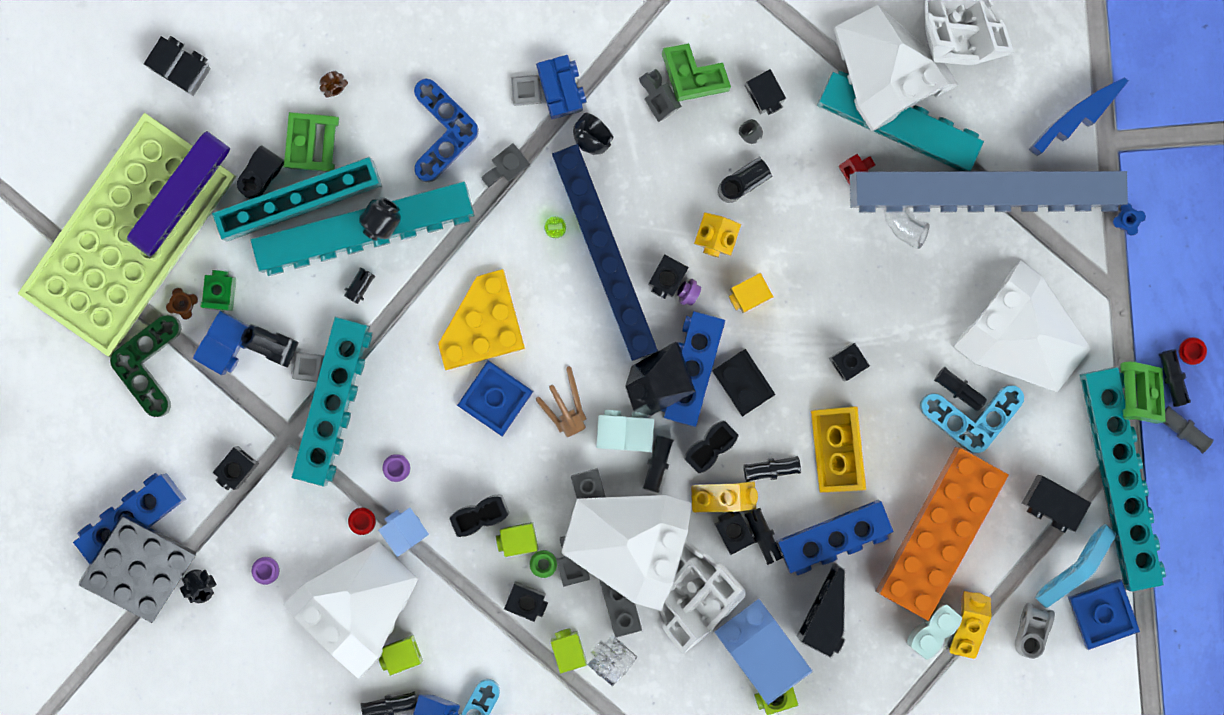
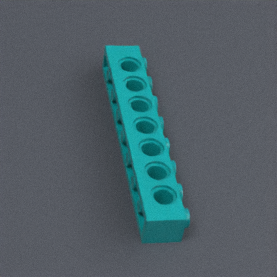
[1080,367,1166,592]

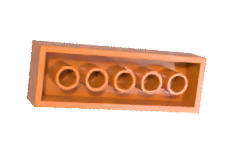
[876,447,1009,621]

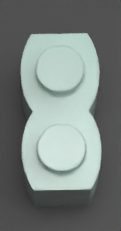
[596,410,654,452]
[907,601,962,660]

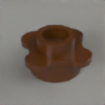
[319,71,348,98]
[166,288,198,320]

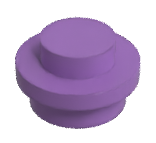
[677,279,701,306]
[382,454,410,482]
[251,557,280,585]

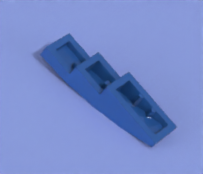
[1029,77,1129,156]

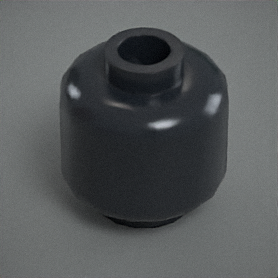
[359,197,401,240]

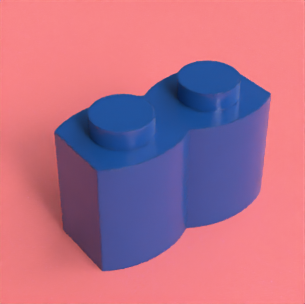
[192,311,249,375]

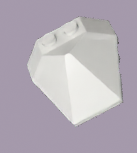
[925,0,1014,65]
[834,5,958,131]
[953,260,1091,392]
[561,495,691,611]
[659,540,745,654]
[284,542,418,679]

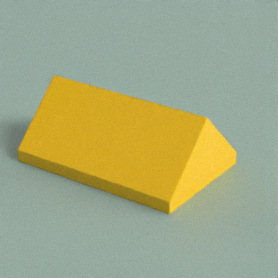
[811,406,866,493]

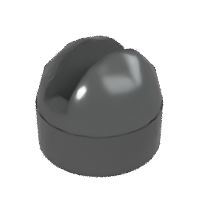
[739,119,763,144]

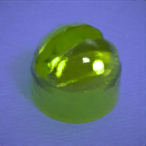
[544,216,566,239]

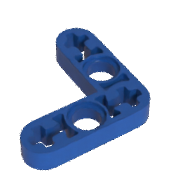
[414,79,479,182]

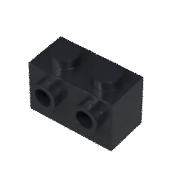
[1022,475,1091,533]

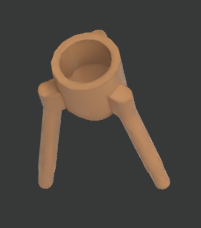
[536,366,587,437]

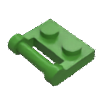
[284,112,339,172]
[1120,362,1166,424]

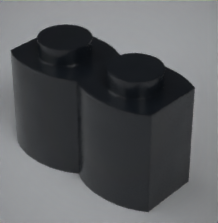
[144,36,211,96]
[684,420,739,474]
[449,495,510,537]

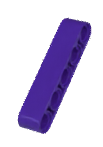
[126,131,230,257]

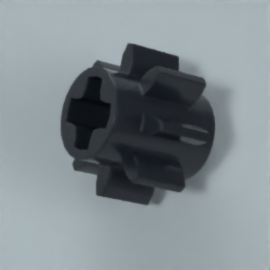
[180,569,217,604]

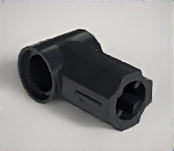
[718,157,773,203]
[241,324,299,368]

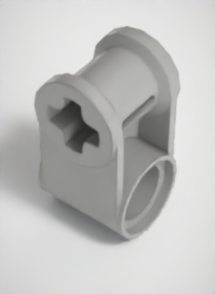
[1014,603,1055,659]

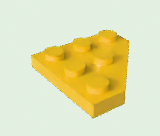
[438,269,525,370]

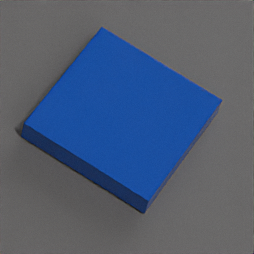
[457,360,534,437]
[1068,579,1140,650]

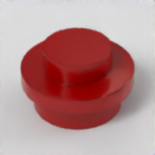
[1178,337,1207,365]
[348,507,376,535]

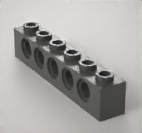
[571,468,642,638]

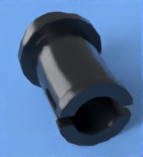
[344,267,376,304]

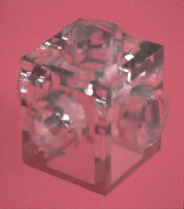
[587,635,638,686]

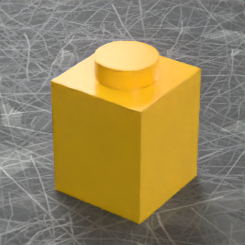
[728,273,773,313]

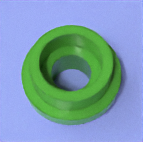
[530,550,557,578]

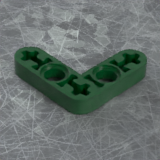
[110,315,182,417]

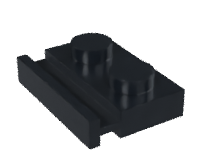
[712,349,776,417]

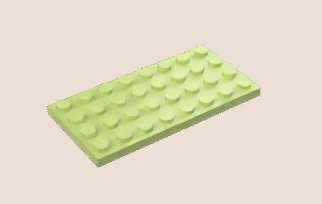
[18,113,237,357]

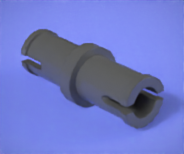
[1163,406,1214,454]

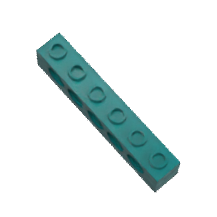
[291,317,373,487]

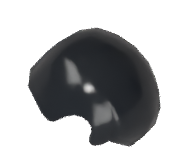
[573,112,613,155]

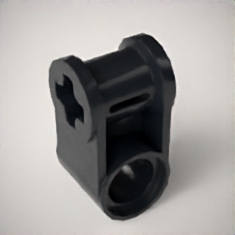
[237,145,284,199]

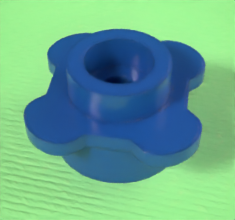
[1113,203,1146,236]

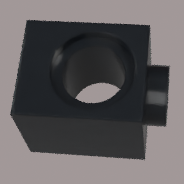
[745,69,786,115]
[648,254,689,299]
[828,343,870,381]
[212,446,259,490]
[715,512,755,555]
[504,581,548,622]

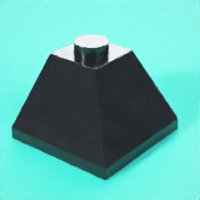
[625,342,696,416]

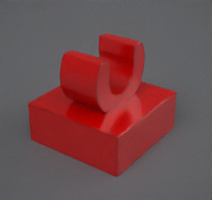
[838,153,876,185]

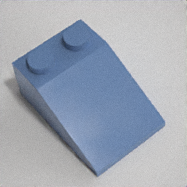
[715,599,813,705]

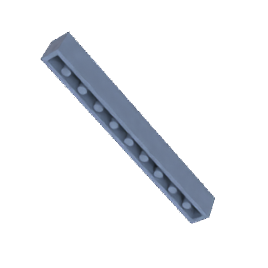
[850,171,1128,213]

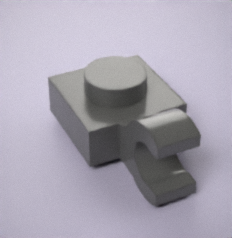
[639,69,682,122]
[482,143,530,188]
[556,536,590,587]

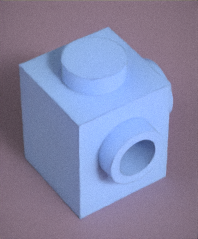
[378,508,429,557]

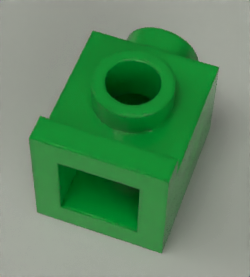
[200,270,236,311]

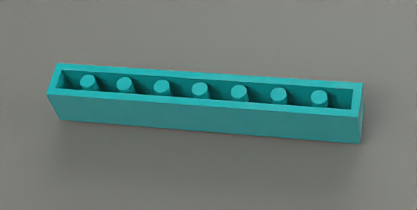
[250,181,475,276]

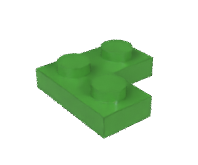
[661,43,731,102]

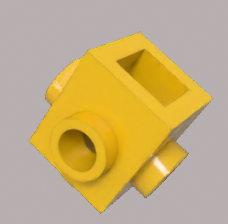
[694,212,741,258]

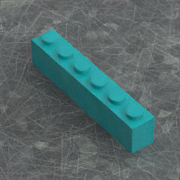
[817,71,984,172]
[212,157,382,242]

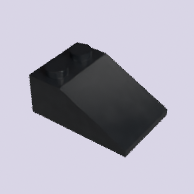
[796,563,845,657]

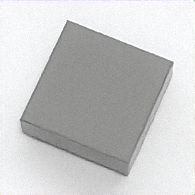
[511,75,541,106]
[292,352,324,382]

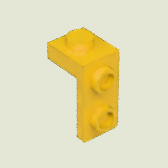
[691,481,758,512]
[949,591,992,659]

